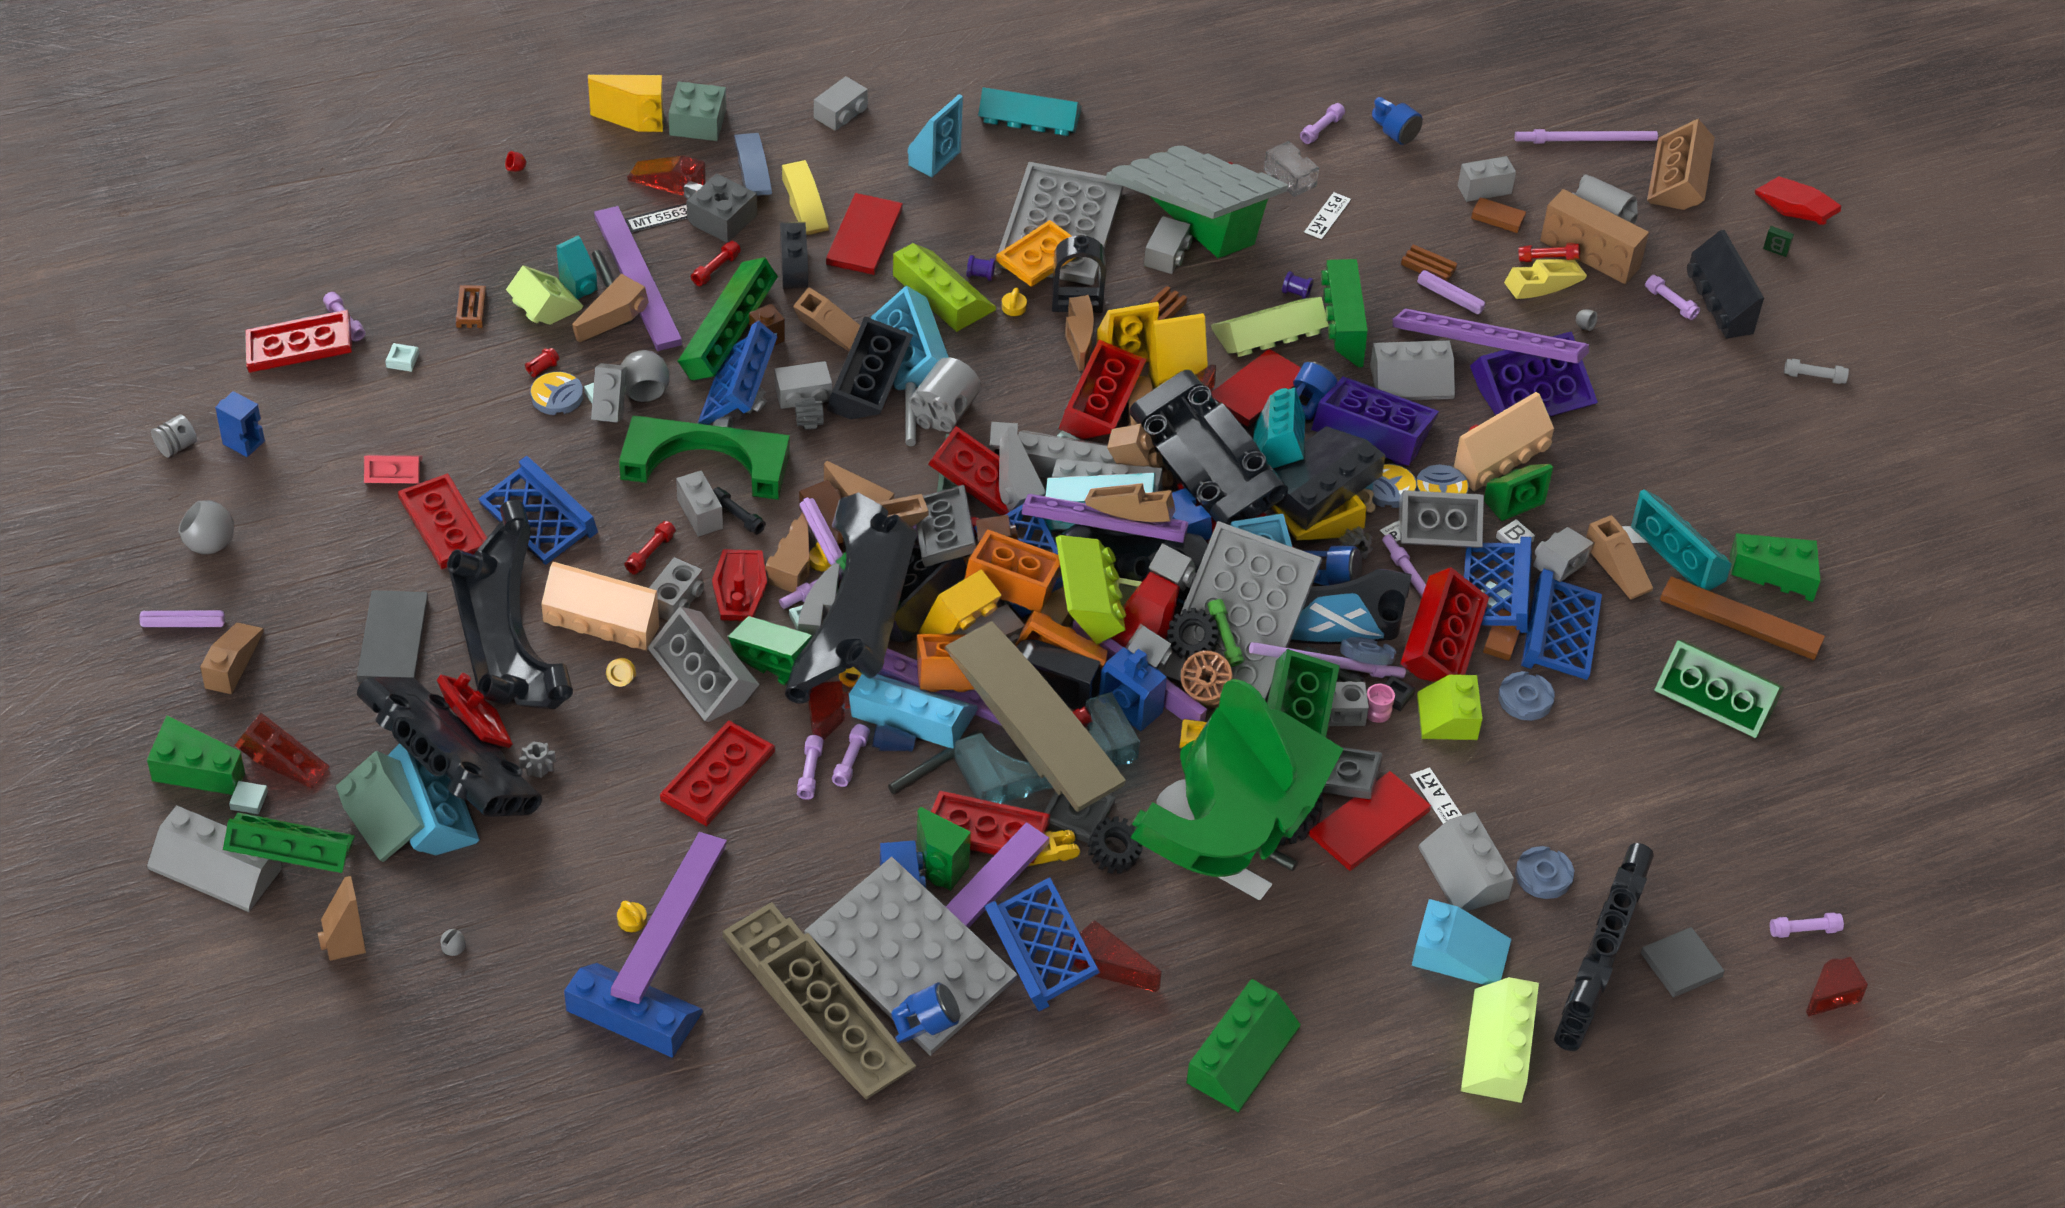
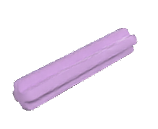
[1417,270,1486,314]
[800,498,843,565]
[140,610,225,627]

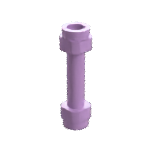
[1300,103,1345,144]
[1645,275,1700,320]
[323,292,365,341]
[832,724,870,787]
[797,735,823,800]
[1770,913,1844,938]

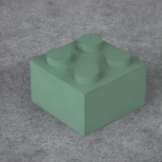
[668,82,726,141]

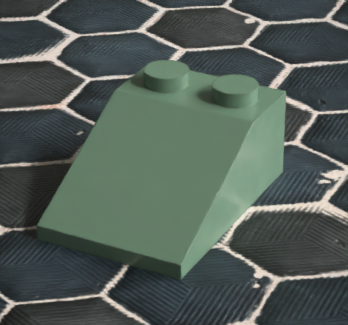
[336,751,425,862]

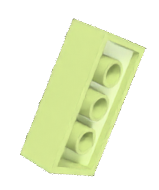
[1211,297,1329,357]
[1461,977,1539,1103]

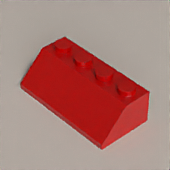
[1059,340,1147,439]
[1400,567,1489,682]

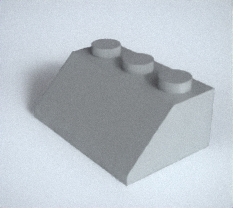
[1370,340,1455,400]
[1399,490,1484,548]
[1418,812,1514,912]

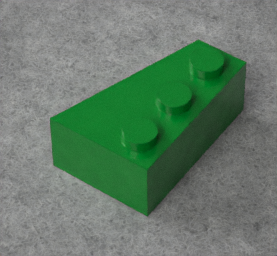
[1730,533,1820,602]
[147,715,245,795]

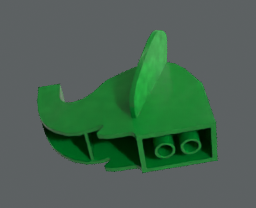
[1131,679,1344,877]

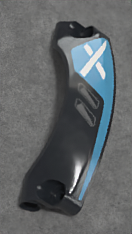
[1165,533,1412,644]

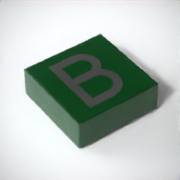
[1763,226,1794,257]

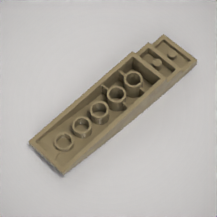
[945,621,1126,812]
[722,902,916,1100]

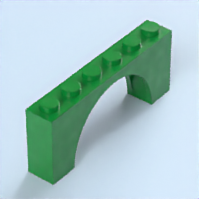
[619,415,790,500]

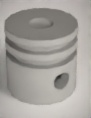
[151,414,197,458]

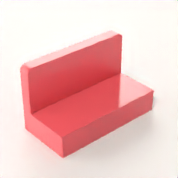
[364,455,422,484]

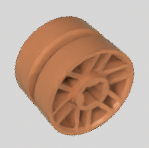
[1181,651,1234,709]

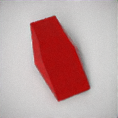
[1755,176,1841,225]
[712,549,767,621]
[1111,572,1180,649]
[436,673,513,748]

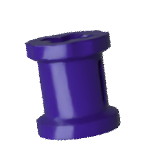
[966,255,996,281]
[1282,271,1314,299]

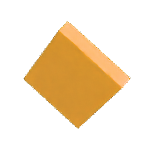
[996,220,1076,287]

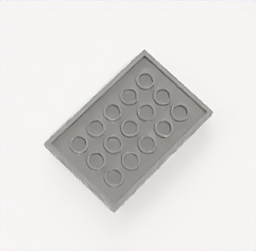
[995,162,1124,285]
[1158,521,1322,701]
[805,856,1017,1056]

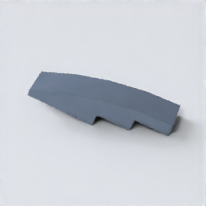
[734,133,772,196]

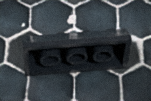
[1687,230,1764,339]
[827,316,913,420]

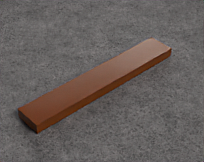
[1660,576,1825,660]

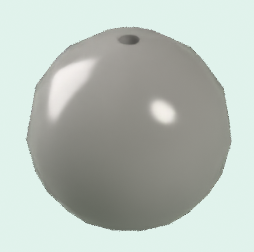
[621,350,669,402]
[178,500,234,554]

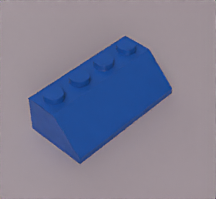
[564,963,703,1058]

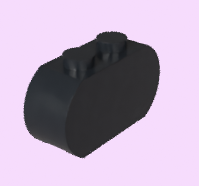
[780,222,808,289]

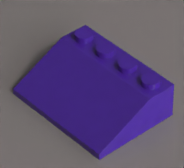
[1470,331,1598,417]
[1311,376,1439,466]

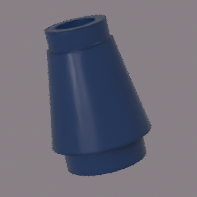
[872,723,916,752]

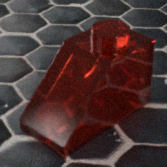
[808,681,850,741]
[1806,957,1868,1017]

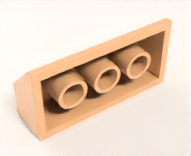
[1454,392,1554,491]
[542,562,659,651]

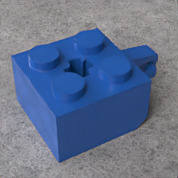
[1098,647,1167,731]

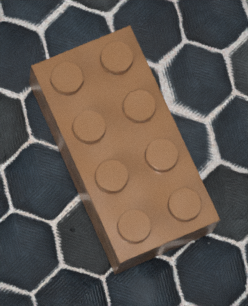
[1540,189,1649,284]

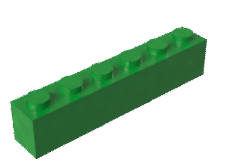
[677,257,778,381]

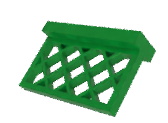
[223,813,355,873]

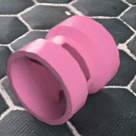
[1367,684,1395,723]

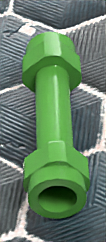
[1207,599,1244,667]

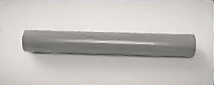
[905,382,916,446]

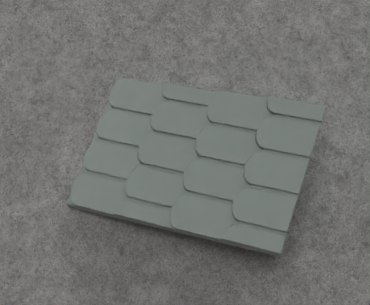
[1106,146,1288,258]

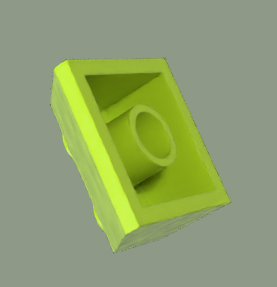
[1417,675,1482,740]

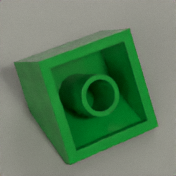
[1484,464,1553,521]
[916,807,971,891]

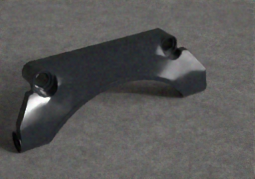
[785,492,917,704]
[447,500,573,710]

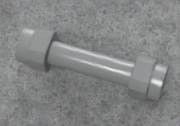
[1784,358,1849,384]

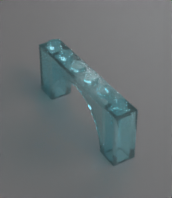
[955,692,1140,804]

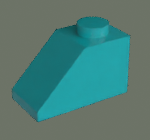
[556,236,598,299]

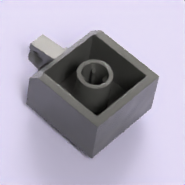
[684,173,757,242]

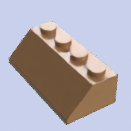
[1647,118,1715,210]

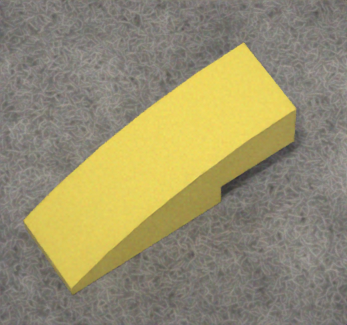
[782,160,829,235]
[1504,259,1587,299]

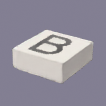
[1496,520,1535,543]

